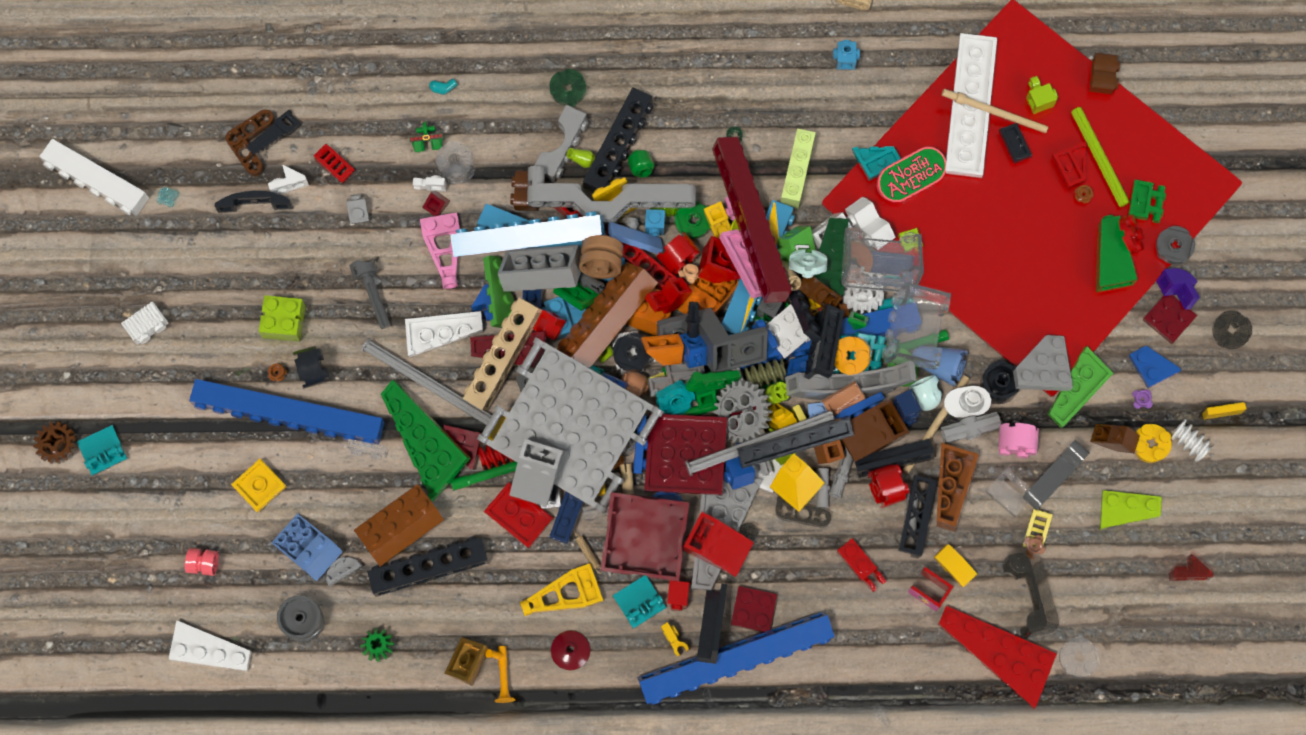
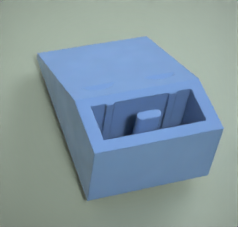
[271,513,343,581]

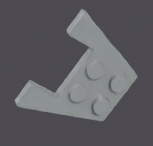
[641,334,705,397]

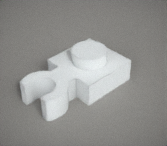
[413,175,446,192]

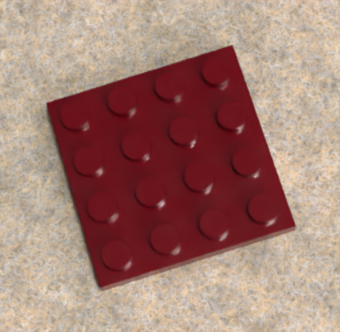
[644,414,728,496]

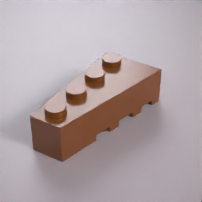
[937,443,979,532]

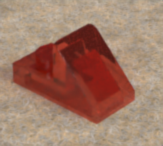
[1169,554,1213,581]

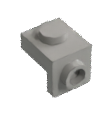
[346,194,369,224]

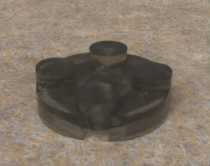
[1212,311,1252,349]

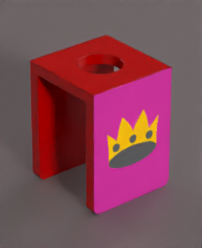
[908,567,954,612]

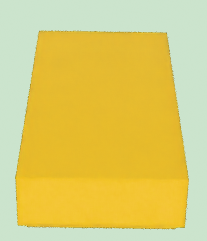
[1202,402,1246,420]

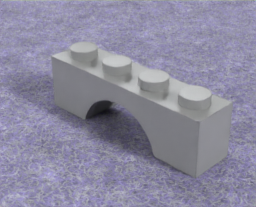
[534,105,588,183]

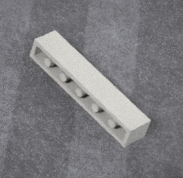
[39,139,149,216]

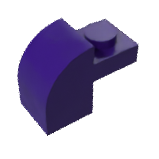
[1156,268,1200,310]

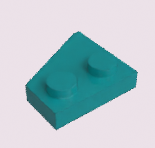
[852,146,901,181]

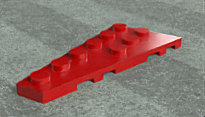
[938,606,1057,709]

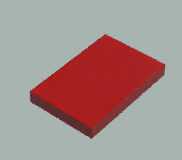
[484,482,554,549]

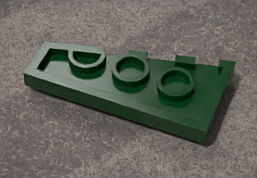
[813,218,849,296]

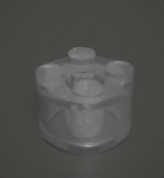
[436,141,475,185]

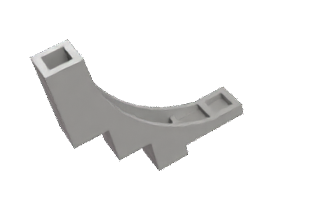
[785,361,916,401]

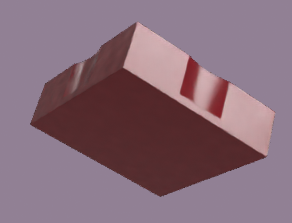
[600,492,690,581]

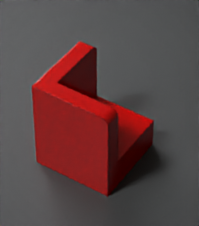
[533,310,566,340]

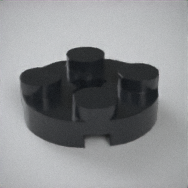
[613,333,651,372]

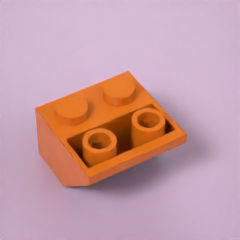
[627,288,673,336]

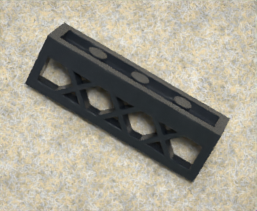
[804,304,844,380]
[855,439,934,478]
[898,475,937,559]
[697,583,727,664]

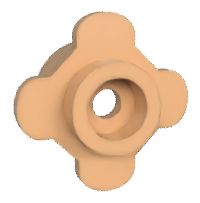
[679,264,699,283]

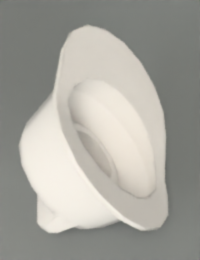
[944,386,991,417]

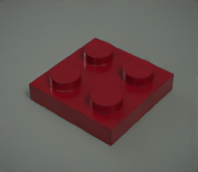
[1143,295,1198,344]
[730,586,777,632]

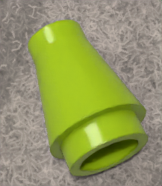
[567,148,595,168]

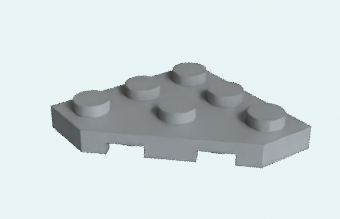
[1013,335,1073,391]

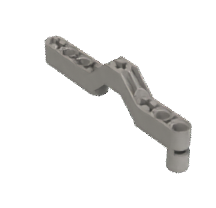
[527,166,696,225]

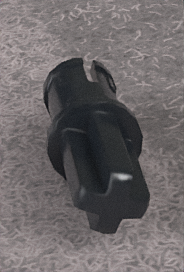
[685,301,701,338]

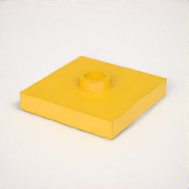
[231,458,287,513]

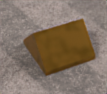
[444,637,488,686]

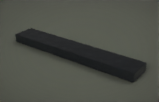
[737,416,853,469]

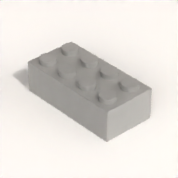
[498,245,581,292]

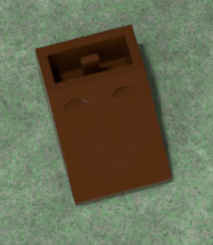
[841,399,910,462]

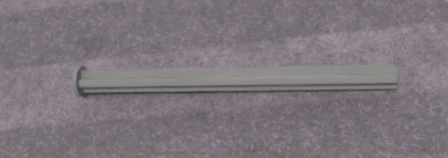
[361,338,492,425]
[685,411,834,476]

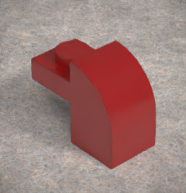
[645,277,692,314]

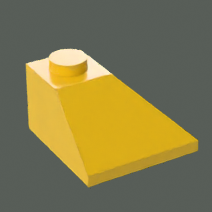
[770,453,825,512]

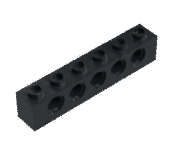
[583,87,654,193]
[367,537,489,597]

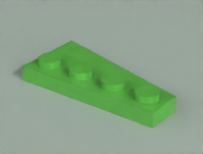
[483,255,520,328]
[1047,346,1113,428]

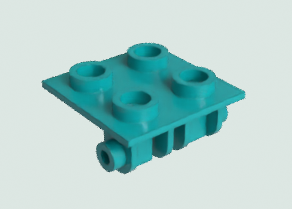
[77,425,127,476]
[612,575,667,629]

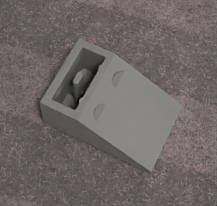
[510,439,564,507]

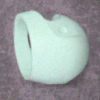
[909,375,942,411]

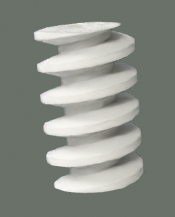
[1171,419,1215,462]

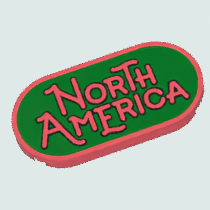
[876,147,946,202]

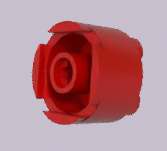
[656,232,700,276]
[868,464,909,508]

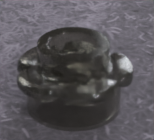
[739,523,758,541]

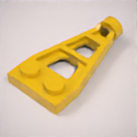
[520,563,603,616]

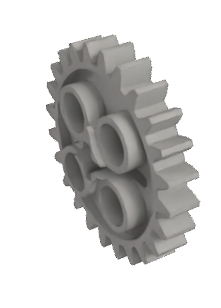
[713,380,772,443]

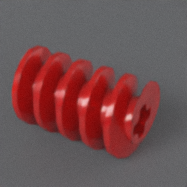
[478,445,514,470]

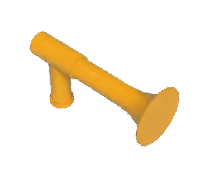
[485,646,515,703]

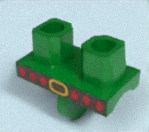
[409,121,444,153]

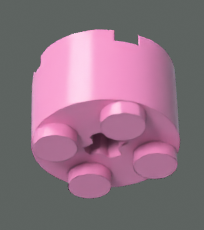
[998,423,1039,459]

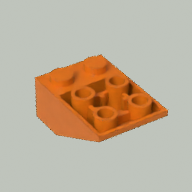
[677,278,739,317]

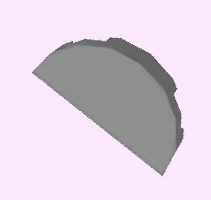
[326,557,363,587]

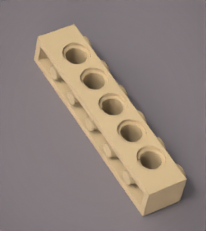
[463,298,542,411]

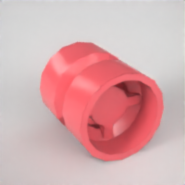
[185,548,219,576]

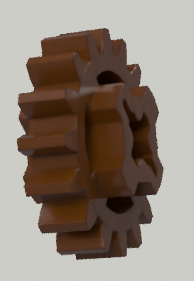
[33,422,77,464]

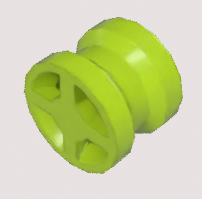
[765,382,789,404]

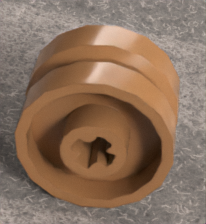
[579,235,623,279]

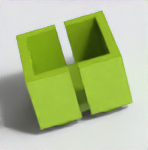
[259,295,306,342]

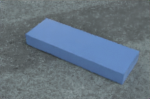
[607,222,663,254]

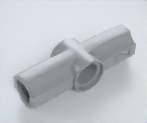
[941,412,1001,444]

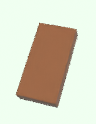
[822,381,865,416]

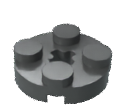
[1155,226,1195,264]

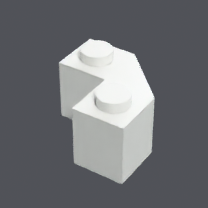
[845,197,895,250]

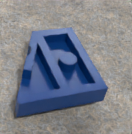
[1128,346,1181,389]

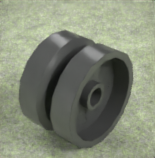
[277,595,324,642]

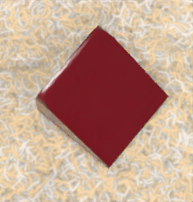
[422,191,450,216]

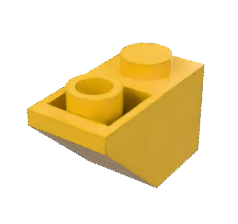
[766,403,797,431]

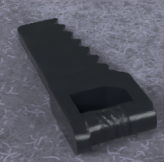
[247,109,302,156]

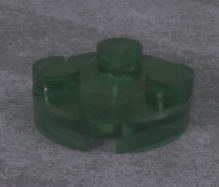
[549,69,586,107]

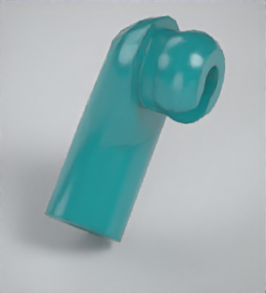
[429,78,458,95]

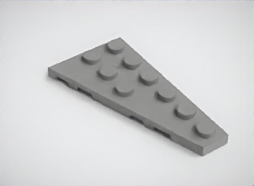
[691,478,762,591]

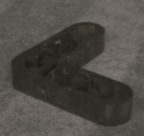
[775,495,831,528]

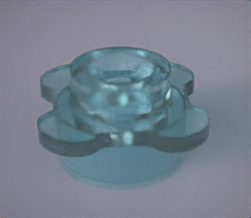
[156,187,178,208]

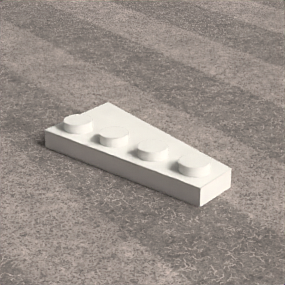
[405,311,483,357]
[169,620,252,671]

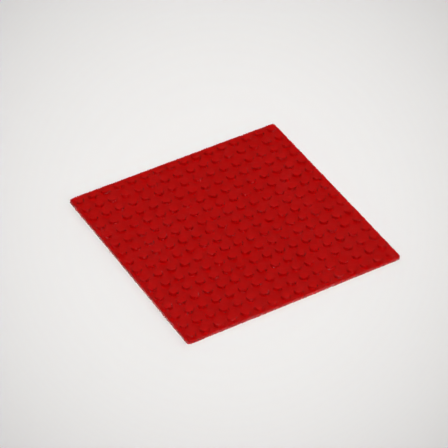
[822,0,1242,397]

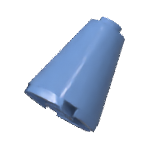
[912,346,968,387]

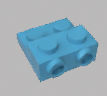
[542,297,586,341]

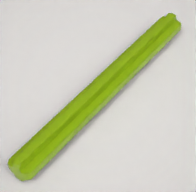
[1072,107,1129,207]

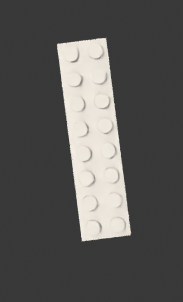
[945,33,997,178]

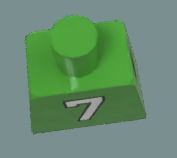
[777,226,816,264]

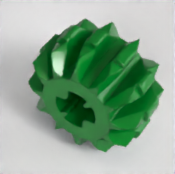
[360,628,395,662]

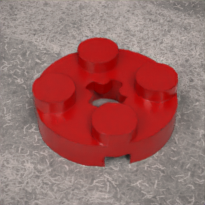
[1119,214,1144,253]

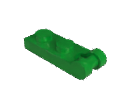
[685,370,741,392]

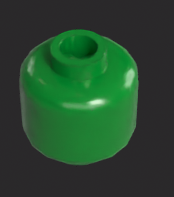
[627,150,654,178]

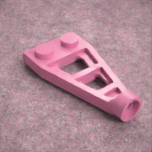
[420,213,460,289]

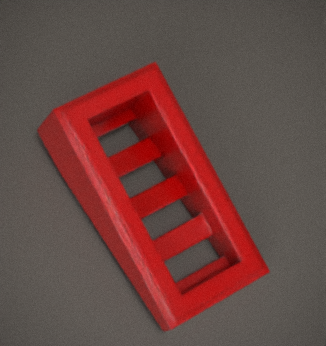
[314,144,355,184]

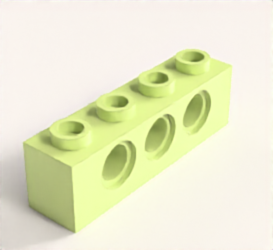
[781,128,816,209]

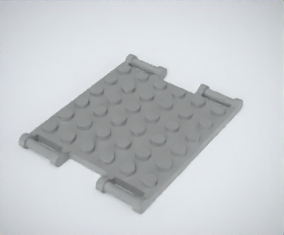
[477,337,663,514]

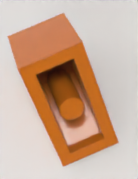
[641,334,684,366]

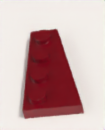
[470,331,547,368]

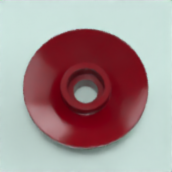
[551,631,590,671]

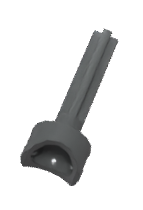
[349,258,391,330]

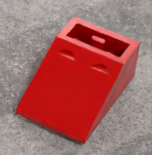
[683,512,754,577]

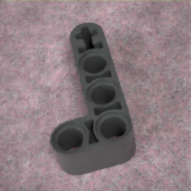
[1022,440,1090,510]

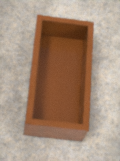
[354,484,444,566]

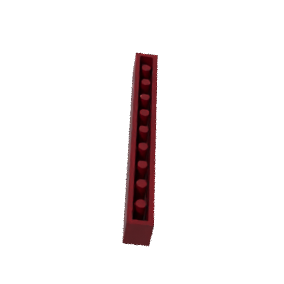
[712,137,792,303]

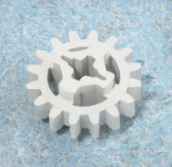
[842,278,884,314]

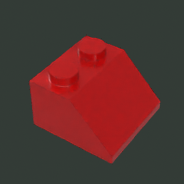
[698,236,740,284]

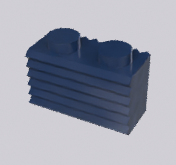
[893,389,922,427]

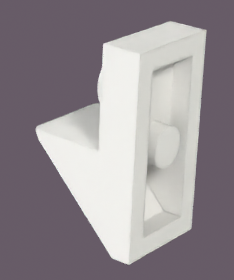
[268,165,309,194]

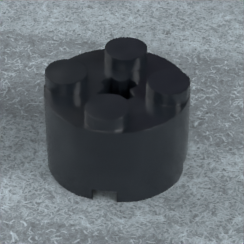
[293,346,329,389]
[980,361,1019,404]

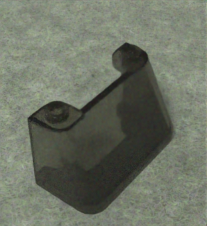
[1001,553,1059,639]

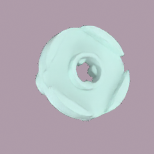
[788,249,827,278]

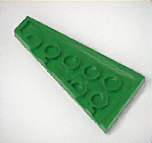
[381,380,471,501]

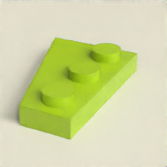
[1099,490,1162,530]

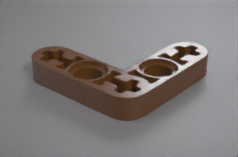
[225,109,275,177]

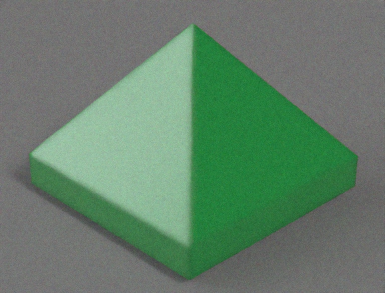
[847,311,869,330]

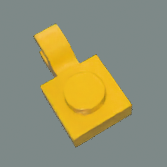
[661,622,689,657]

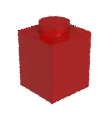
[667,580,689,611]

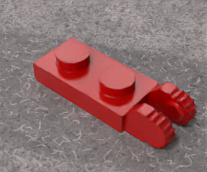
[837,538,886,592]

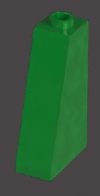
[1096,215,1137,292]

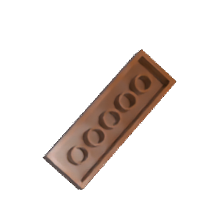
[557,262,658,368]

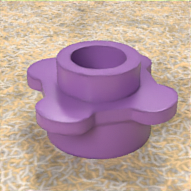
[1132,390,1153,409]

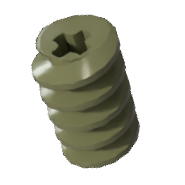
[744,358,786,388]

